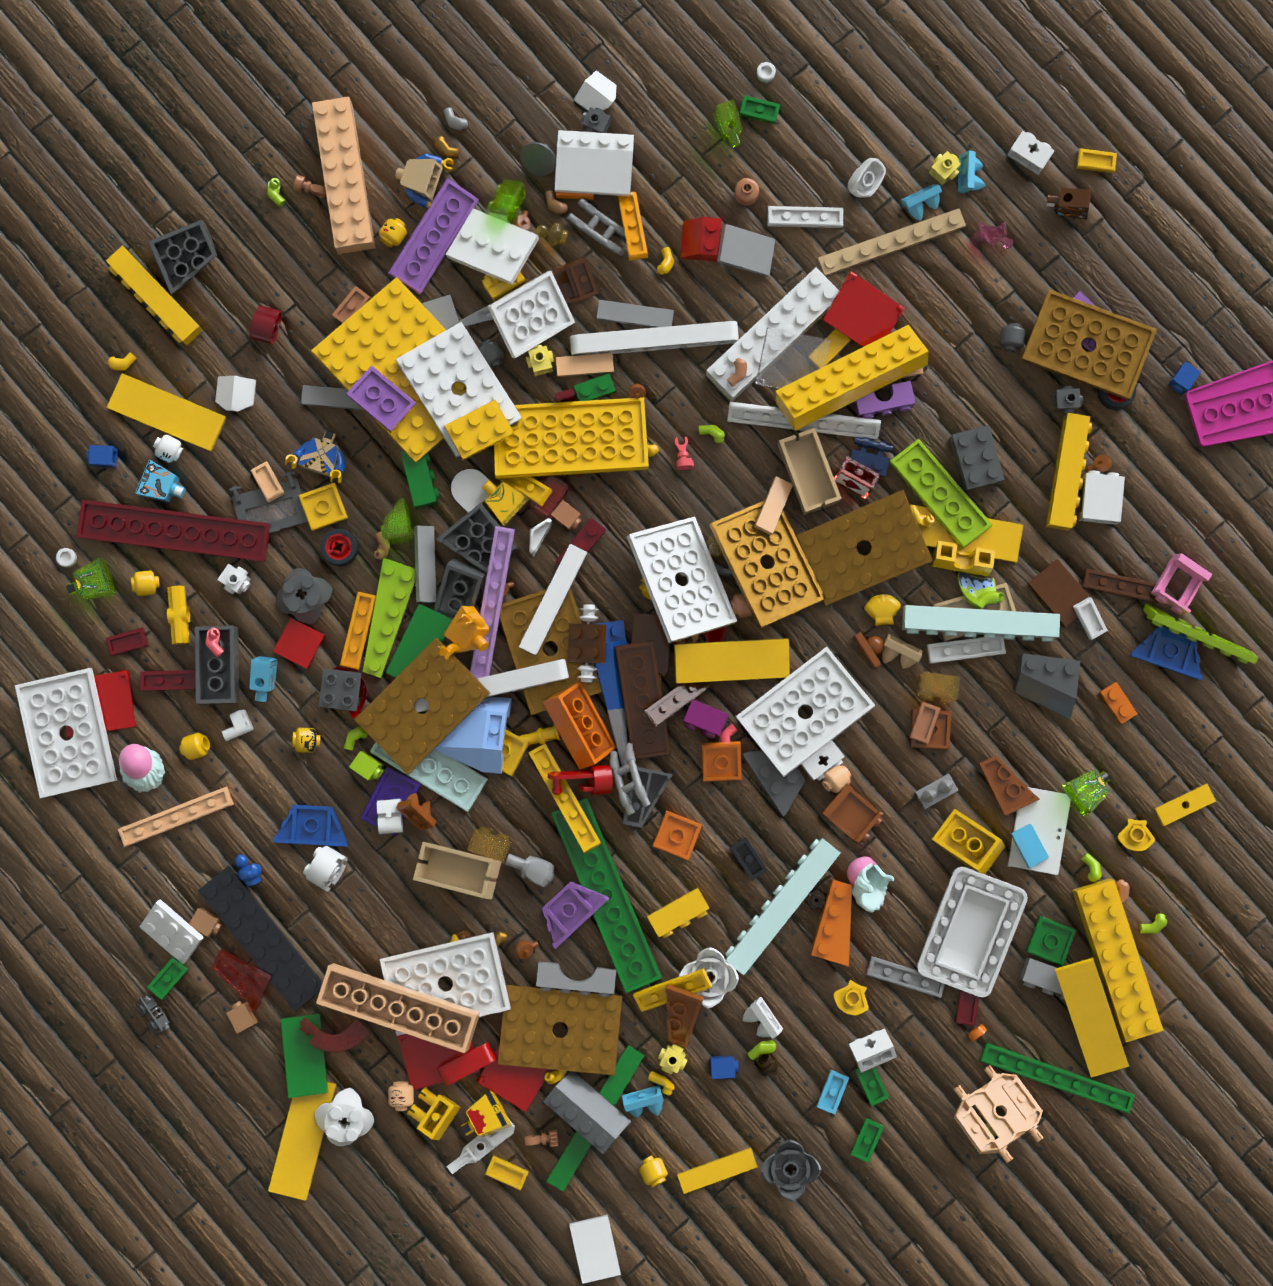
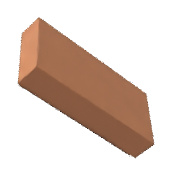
[909,702,940,744]

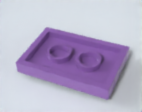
[346,366,416,433]

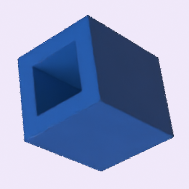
[1168,361,1201,394]
[86,445,118,468]
[710,1055,739,1079]

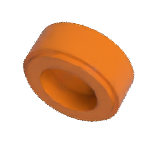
[968,1024,987,1042]

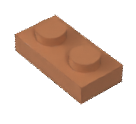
[332,286,371,323]

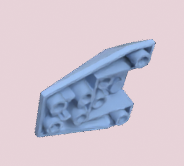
[434,696,512,774]

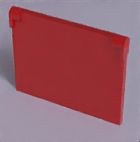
[822,271,905,347]
[65,670,136,737]
[397,1034,480,1090]
[476,1044,552,1112]

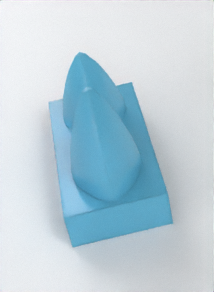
[958,150,986,194]
[900,184,942,221]
[622,1085,664,1118]

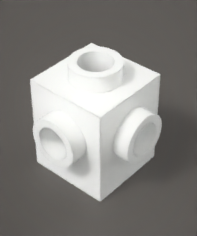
[217,564,251,594]

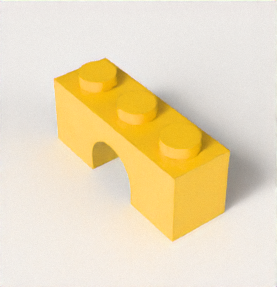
[932,541,995,577]

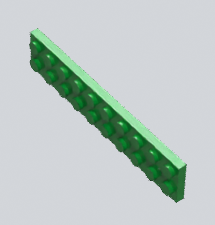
[551,798,662,993]

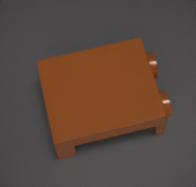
[821,783,883,843]

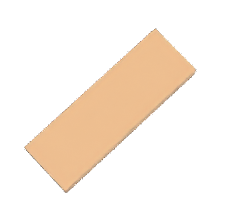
[556,353,614,377]
[754,476,793,535]

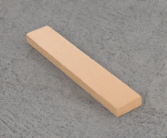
[118,787,234,847]

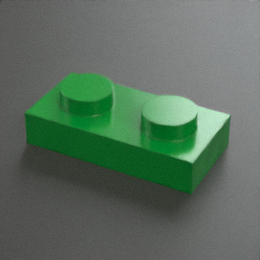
[739,95,780,125]
[574,373,616,401]
[147,957,189,1000]
[855,1067,889,1106]
[850,1117,884,1163]

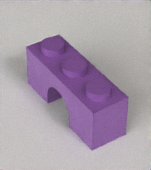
[854,381,915,419]

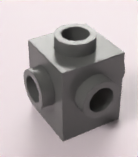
[581,107,611,133]
[1053,386,1083,415]

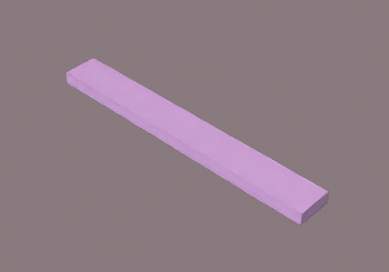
[470,526,515,679]

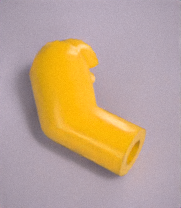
[657,247,674,275]
[108,352,137,371]
[911,505,935,527]

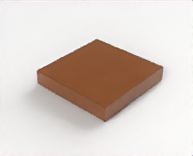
[910,709,951,750]

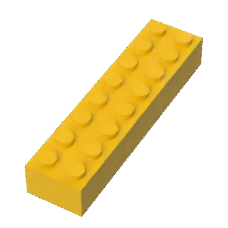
[776,325,928,431]
[1072,878,1164,1042]

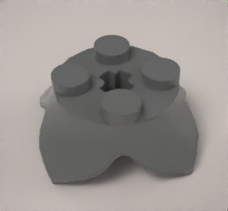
[276,568,333,624]
[761,1140,821,1202]

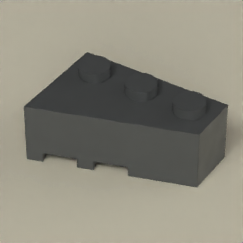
[623,767,673,828]

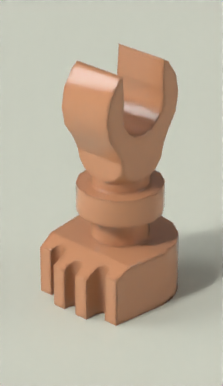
[293,175,326,198]
[524,1130,559,1147]

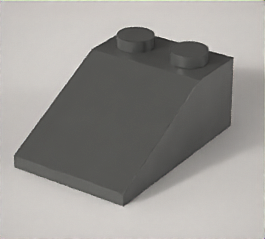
[434,558,487,619]

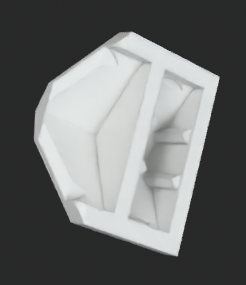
[574,71,616,111]
[215,376,256,412]
[529,518,553,557]

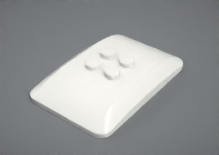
[917,867,1028,997]

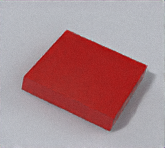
[273,618,326,669]

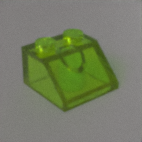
[487,179,526,224]
[381,498,413,544]

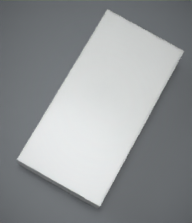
[1073,597,1108,640]

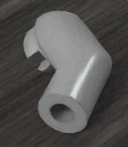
[443,108,468,130]

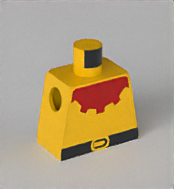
[461,1091,512,1137]

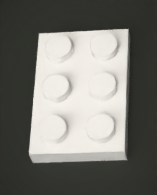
[140,900,204,964]

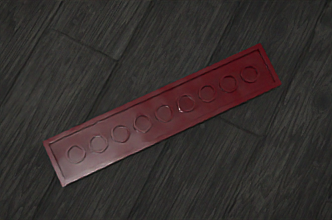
[76,500,271,562]

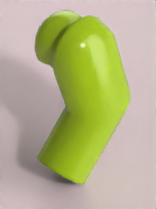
[267,178,286,207]
[1139,913,1167,934]

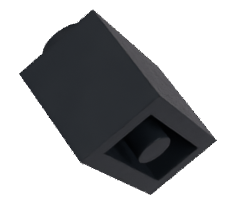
[729,837,768,881]

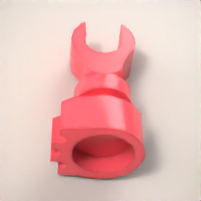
[675,436,694,470]

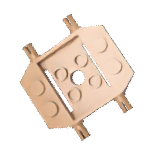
[954,1065,1044,1164]

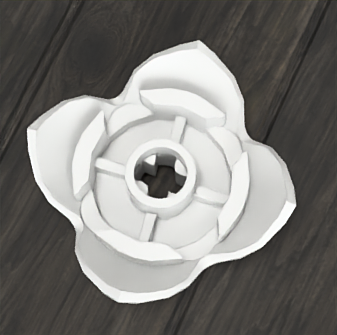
[679,947,739,1008]
[315,1088,374,1146]

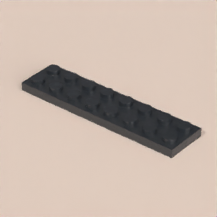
[198,866,323,1012]

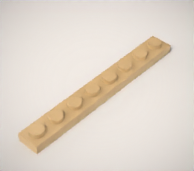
[818,208,966,277]

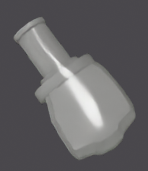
[505,854,554,887]

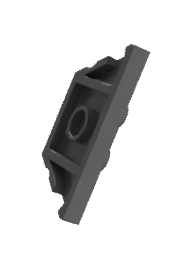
[742,751,805,816]

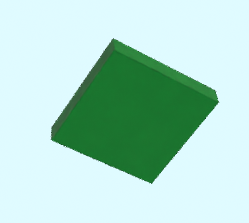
[1025,916,1076,966]

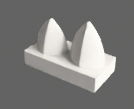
[742,997,783,1039]

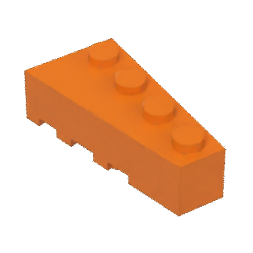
[809,879,852,966]

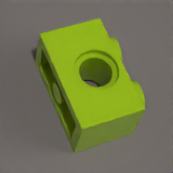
[349,751,384,781]

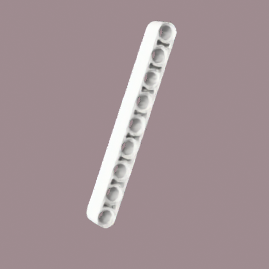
[570,321,739,356]
[415,659,569,713]

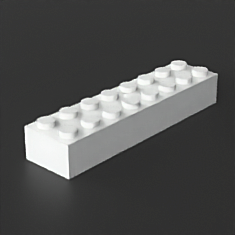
[706,267,839,402]

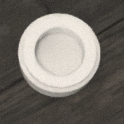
[757,62,776,83]
[56,548,77,568]

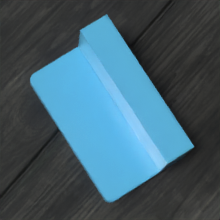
[1010,824,1049,868]

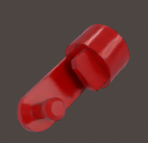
[547,765,613,795]

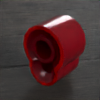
[249,305,282,344]

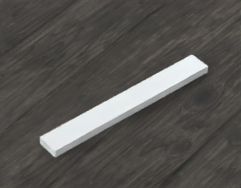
[727,402,881,440]

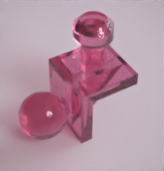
[972,222,1014,249]

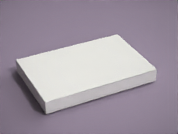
[569,1215,621,1284]

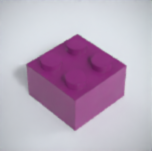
[683,699,728,739]

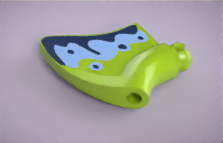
[958,572,1004,609]

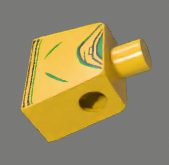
[481,479,529,526]

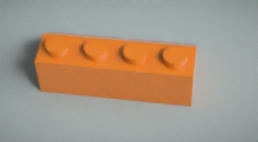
[543,680,616,770]

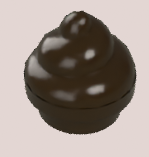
[758,1054,778,1073]

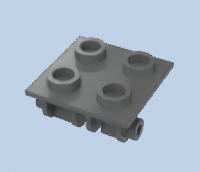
[319,668,362,711]
[136,995,170,1036]

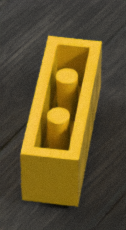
[647,887,710,938]

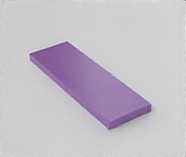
[388,178,479,295]

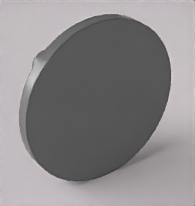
[520,142,556,176]

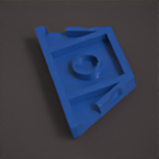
[1130,626,1203,681]
[273,805,348,847]

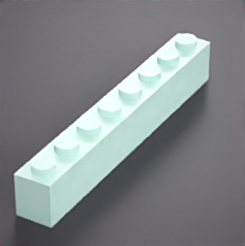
[902,605,1060,642]
[725,838,840,975]

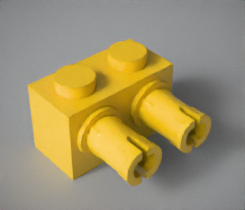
[407,1087,461,1141]

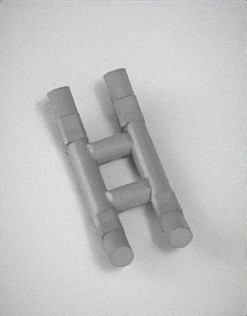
[566,198,625,256]
[609,743,651,816]

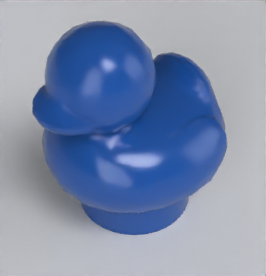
[234,854,262,886]

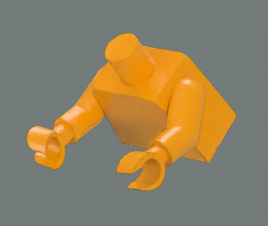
[438,606,489,660]

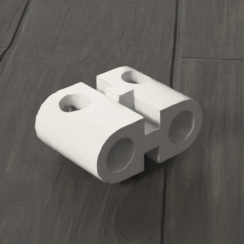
[377,799,403,834]

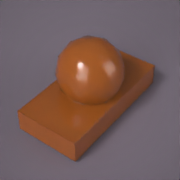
[853,631,884,669]

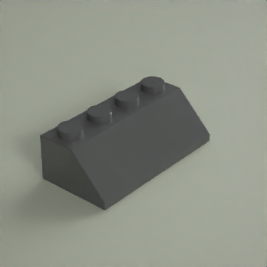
[543,1071,631,1154]

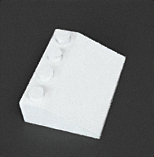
[555,130,634,196]

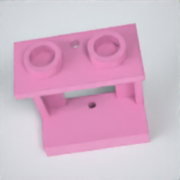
[1151,553,1212,615]

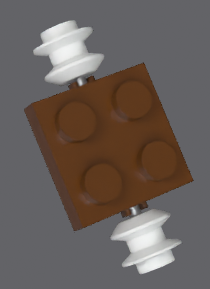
[568,605,606,682]

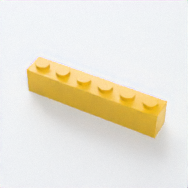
[106,245,203,345]
[1046,413,1092,531]

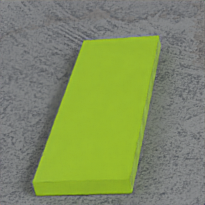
[889,439,992,550]

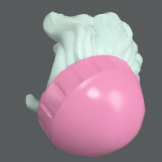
[119,744,165,793]
[847,856,894,912]

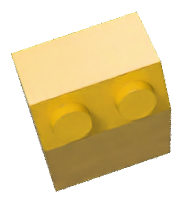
[932,809,1005,874]

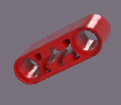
[437,1042,497,1086]

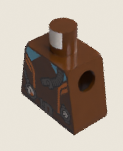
[1047,188,1092,220]

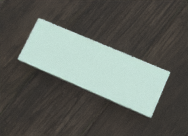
[370,742,488,812]

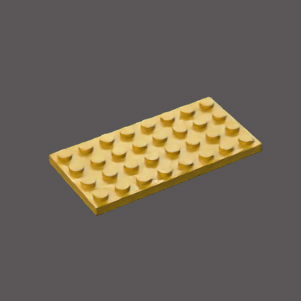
[494,397,649,479]

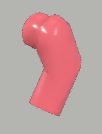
[205,628,224,657]
[719,723,738,742]

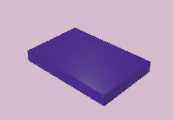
[360,767,422,836]

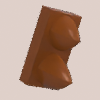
[396,793,436,830]

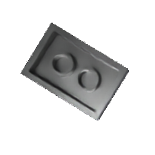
[949,425,1005,493]

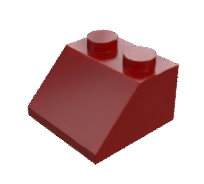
[680,217,722,262]

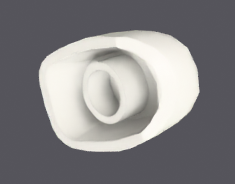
[848,158,886,197]

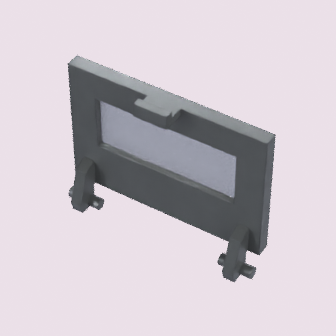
[229,471,308,533]

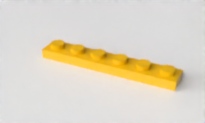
[529,744,601,853]

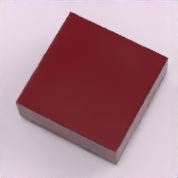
[555,388,575,403]

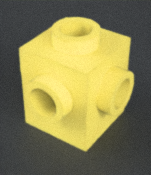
[929,151,961,186]
[526,345,554,376]
[658,1044,687,1074]

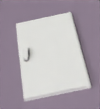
[1008,787,1071,875]

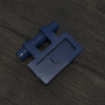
[848,437,893,478]

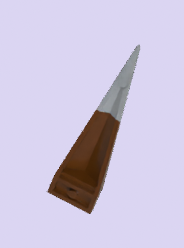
[449,257,599,328]

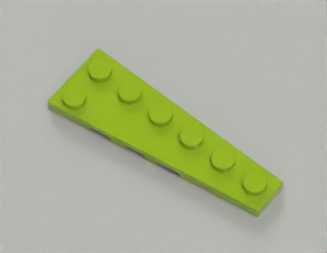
[363,558,416,678]
[1143,603,1259,664]

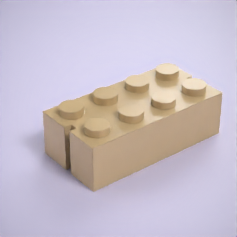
[777,428,842,515]
[413,842,502,899]

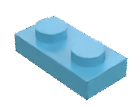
[816,1069,849,1114]

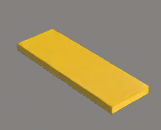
[106,373,227,452]
[910,505,1023,563]
[674,638,790,683]
[1055,958,1129,1077]
[268,1081,337,1201]

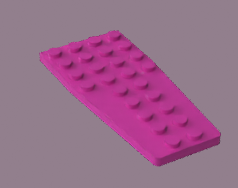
[1184,360,1273,447]

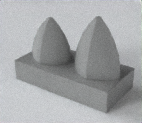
[915,774,958,809]

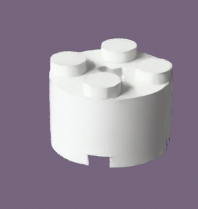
[303,846,348,891]

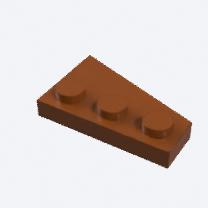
[979,755,1040,816]
[666,984,704,1048]

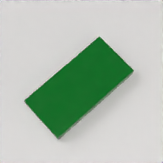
[386,604,453,677]
[281,1014,328,1098]

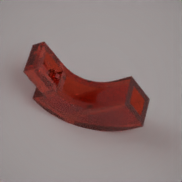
[299,1017,370,1053]

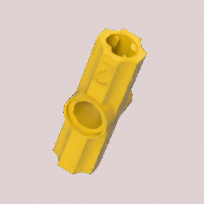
[167,586,190,645]

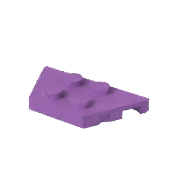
[542,882,609,949]

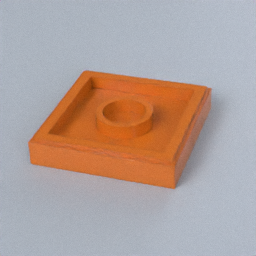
[702,741,742,782]
[653,810,702,860]

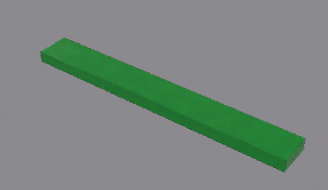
[979,1042,1135,1114]
[547,1045,645,1191]

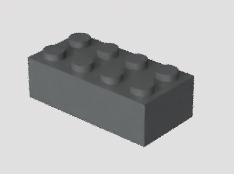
[195,625,239,705]

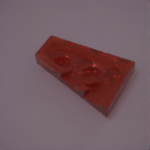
[212,949,272,1011]

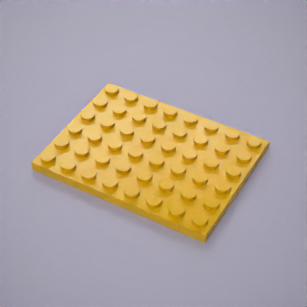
[311,277,467,463]

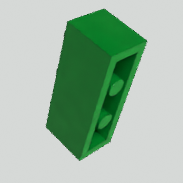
[401,451,440,510]

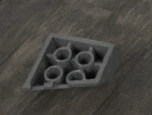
[149,220,217,295]
[436,503,520,572]
[1014,653,1080,719]

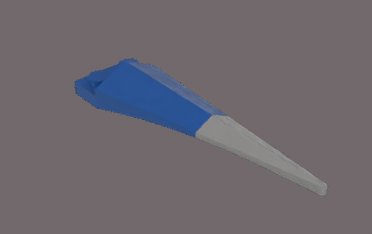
[593,620,627,775]

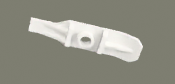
[447,1118,515,1174]

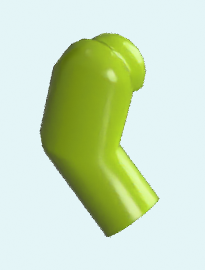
[699,425,725,443]
[344,726,368,751]
[1081,853,1102,882]
[748,1040,776,1060]

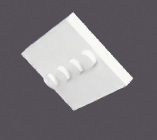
[446,209,539,285]
[487,271,575,358]

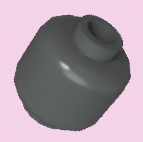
[999,323,1025,352]
[478,339,505,369]

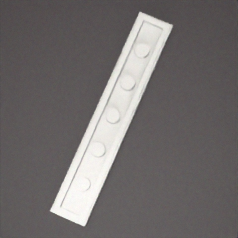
[519,544,587,656]

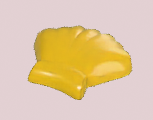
[864,594,901,626]
[1118,819,1155,851]
[833,980,868,1015]

